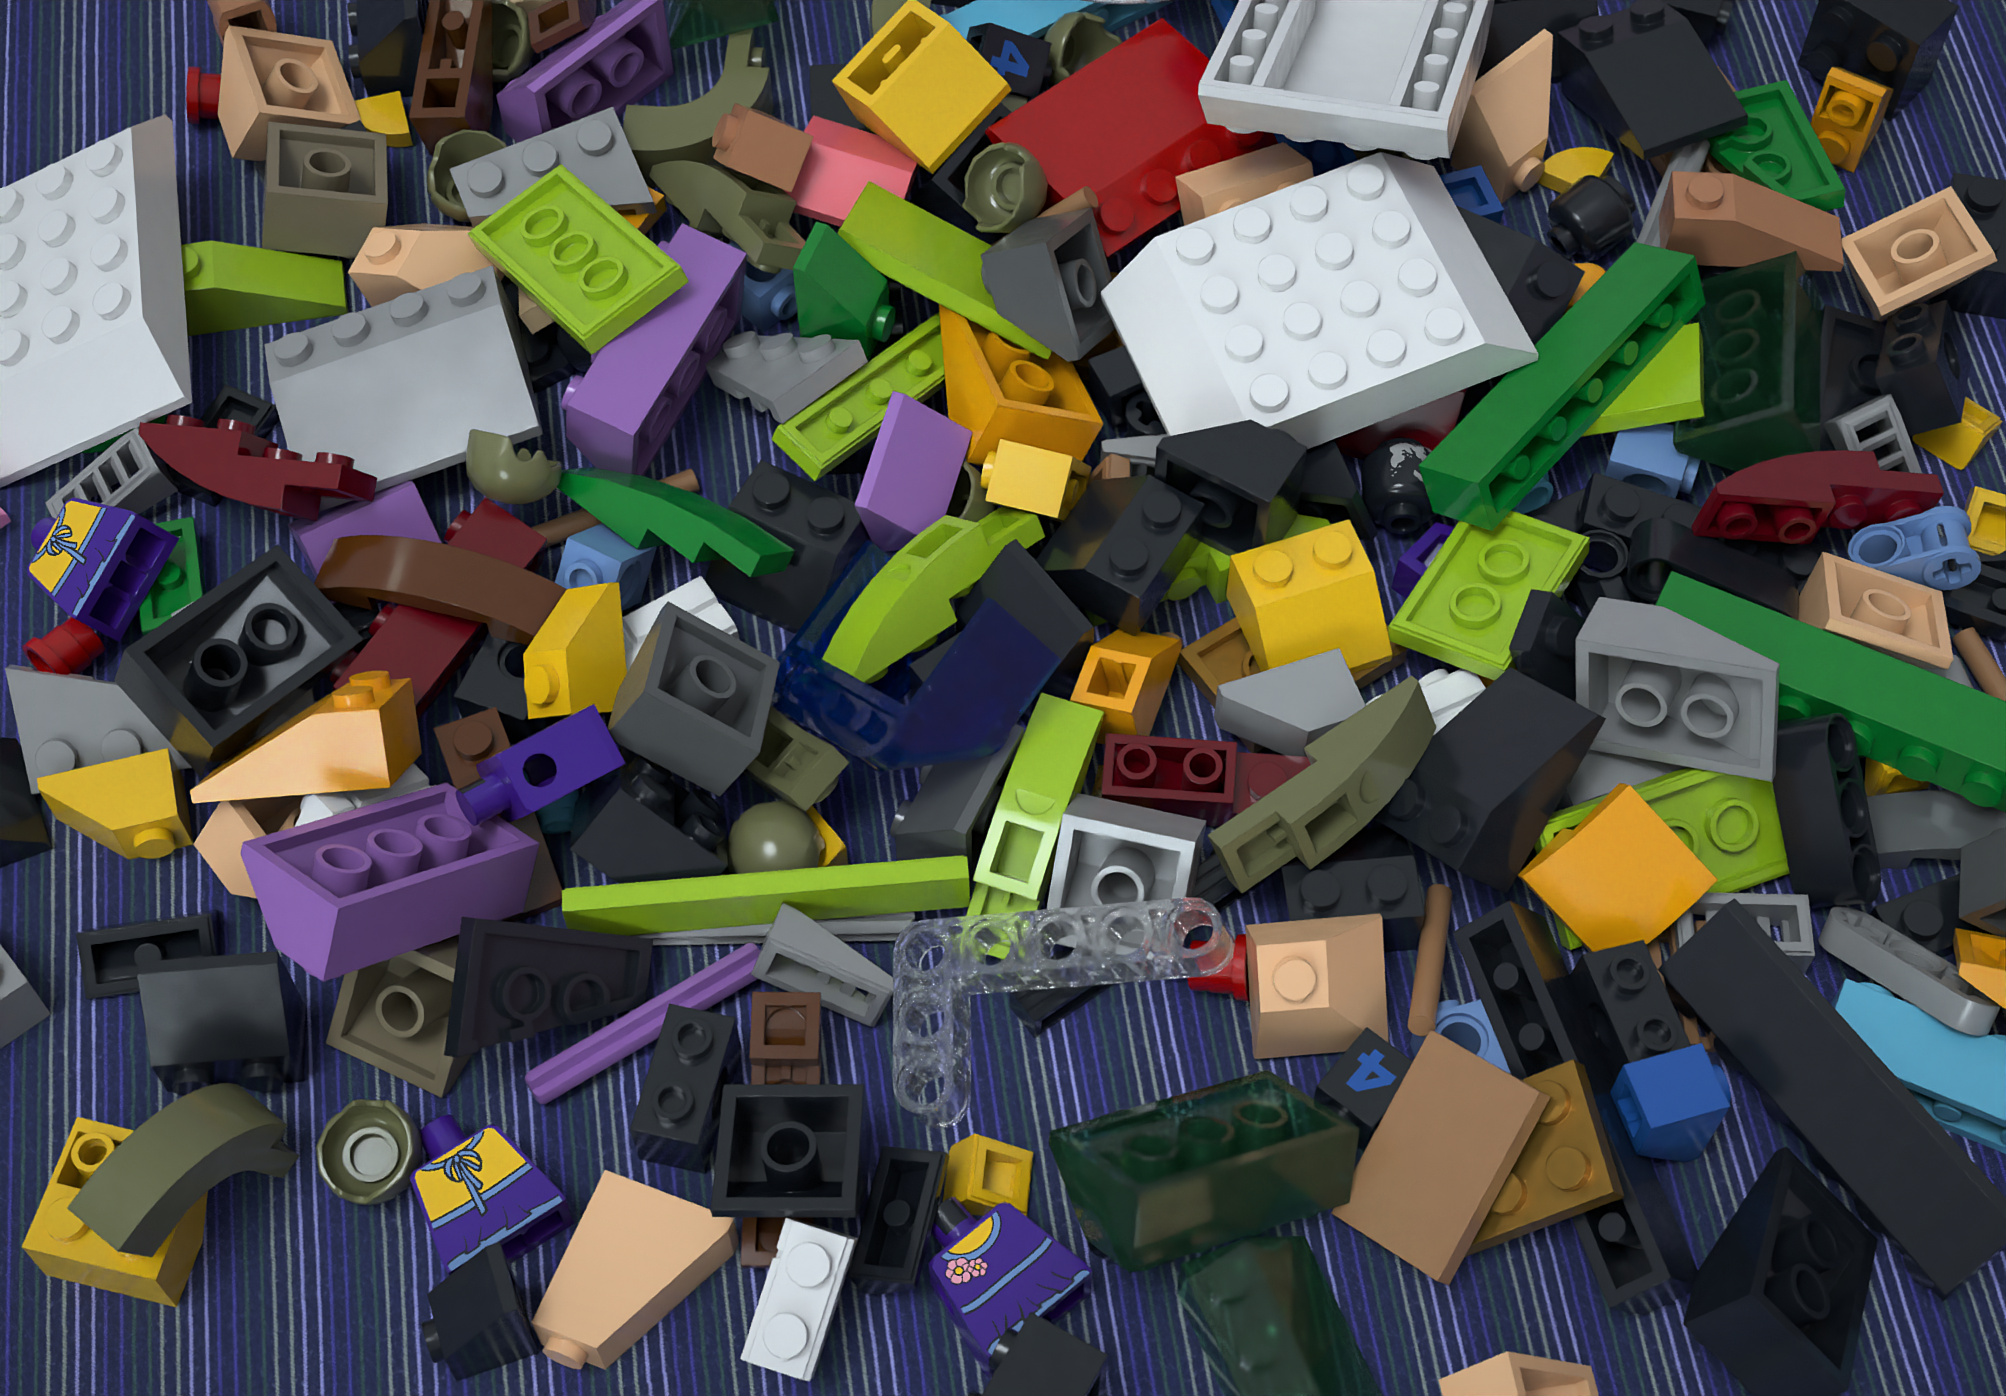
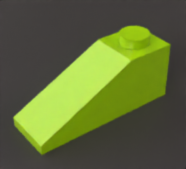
[181,241,348,336]

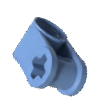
[1848,506,1981,591]

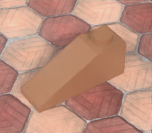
[712,103,814,192]
[1659,171,1844,272]

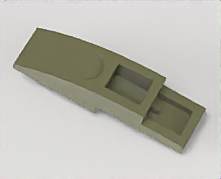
[649,160,806,273]
[1208,675,1437,893]

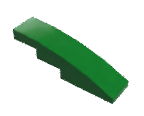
[557,467,795,577]

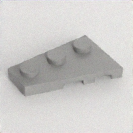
[449,107,657,228]
[705,331,868,424]
[5,664,225,794]

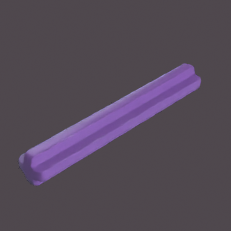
[525,943,760,1104]

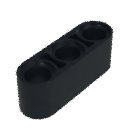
[1627,518,1799,620]
[1772,713,1881,908]

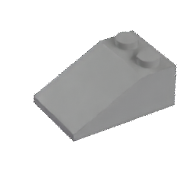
[1576,597,1780,782]

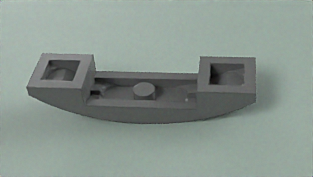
[1867,790,2006,869]

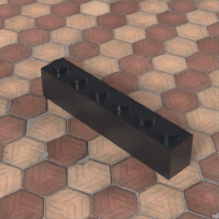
[1453,901,1698,1316]

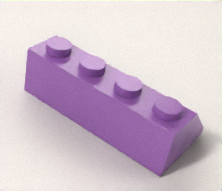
[561,223,747,476]
[241,782,539,982]

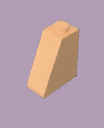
[531,1170,739,1370]

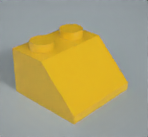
[1226,519,1393,674]

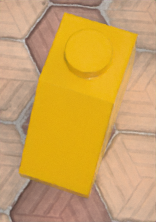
[981,439,1092,523]
[523,582,627,719]
[37,748,194,860]

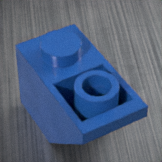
[1610,1043,1731,1162]

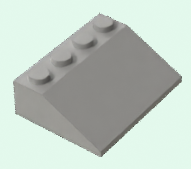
[264,265,543,512]

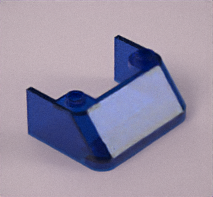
[771,540,1062,772]

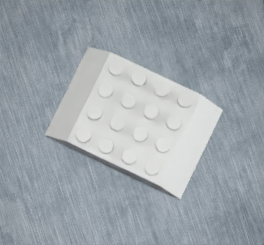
[1198,0,1495,160]
[0,115,192,488]
[1101,152,1539,449]

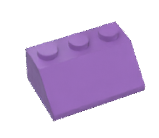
[496,0,674,143]

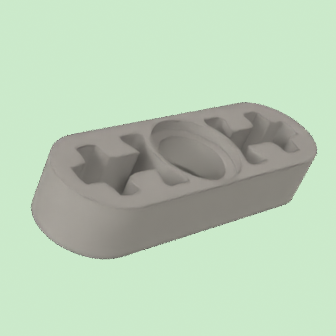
[1818,906,2001,1036]

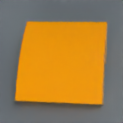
[1518,783,1718,952]

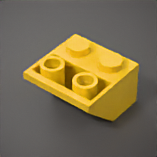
[832,0,1012,174]
[22,1117,208,1308]

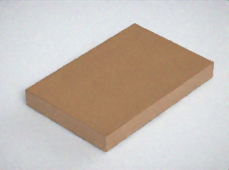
[1331,1029,1550,1285]

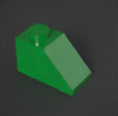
[793,221,896,361]

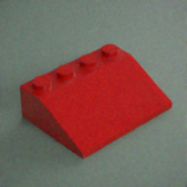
[984,18,1278,261]

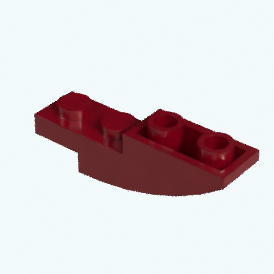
[138,415,377,521]
[1691,450,1944,544]
[1101,733,1362,831]

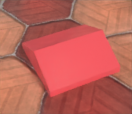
[783,115,920,227]

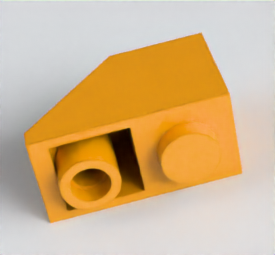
[1810,67,1894,173]
[1070,628,1182,745]

